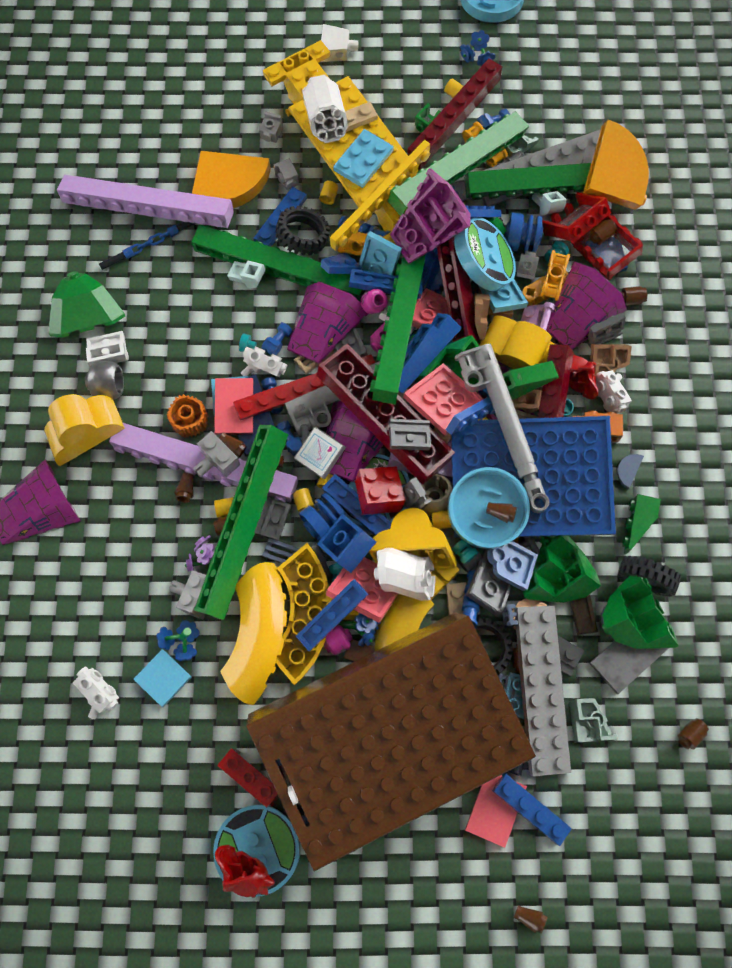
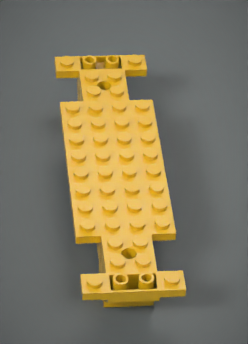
[263,40,419,245]

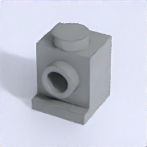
[259,111,283,143]
[274,158,299,190]
[516,251,539,280]

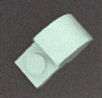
[532,191,566,215]
[227,261,265,288]

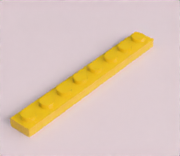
[330,140,430,251]

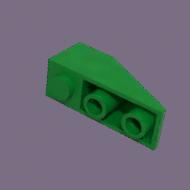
[502,361,559,400]
[622,494,661,554]

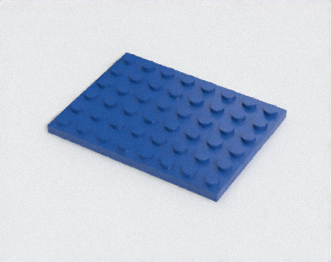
[452,416,616,538]

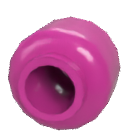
[361,289,388,314]
[324,625,353,655]

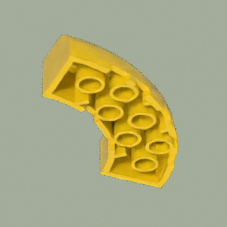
[276,543,330,686]
[220,562,287,705]
[374,594,434,651]

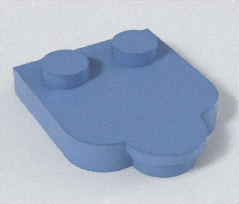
[487,541,538,591]

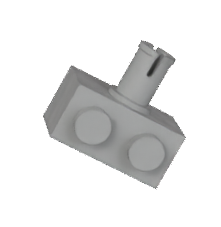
[192,431,240,478]
[169,570,206,619]

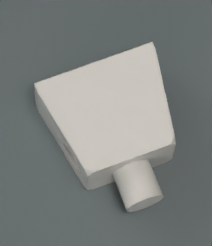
[321,24,359,62]

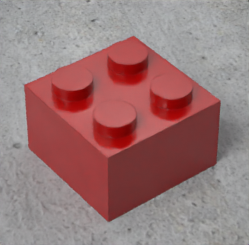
[355,466,405,515]

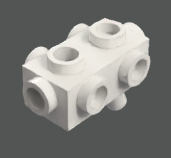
[241,346,288,377]
[595,370,632,414]
[73,667,119,719]

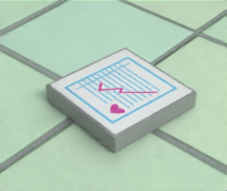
[294,427,346,479]

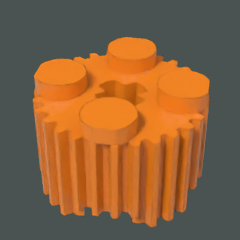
[167,394,208,438]

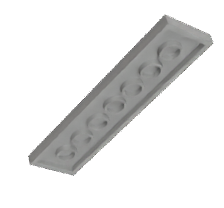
[482,129,601,206]
[514,606,571,776]

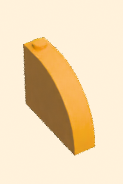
[583,120,649,210]
[192,151,271,208]

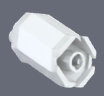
[302,75,348,143]
[374,548,436,601]

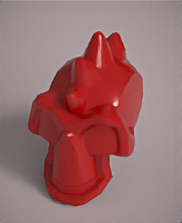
[568,354,598,399]
[215,845,275,898]

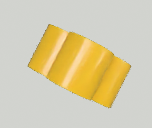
[479,316,554,369]
[44,394,125,466]
[369,508,457,569]

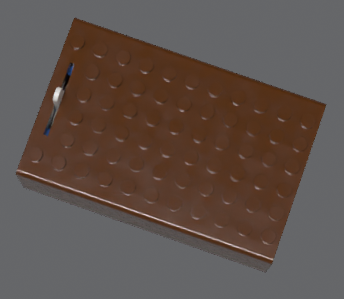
[246,612,536,872]

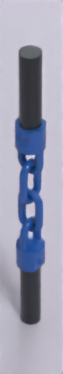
[99,222,196,270]

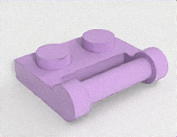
[521,302,555,330]

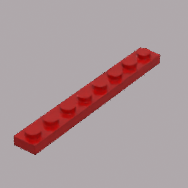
[233,354,375,421]

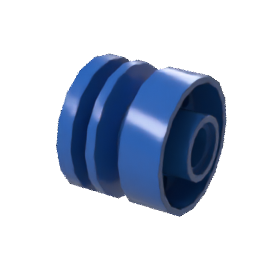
[505,212,543,253]
[299,493,347,541]

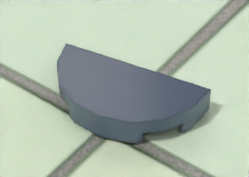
[616,454,644,490]

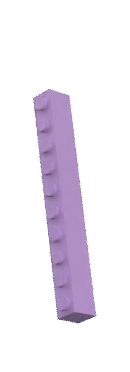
[57,175,234,228]
[109,423,298,503]

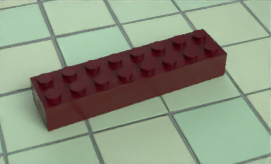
[317,344,455,485]

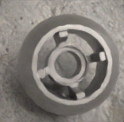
[85,360,124,400]

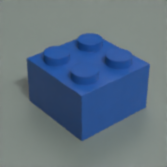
[317,513,376,573]

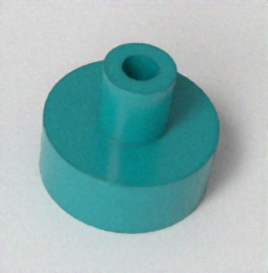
[239,333,257,352]

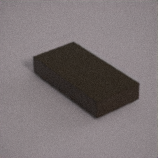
[570,594,598,635]

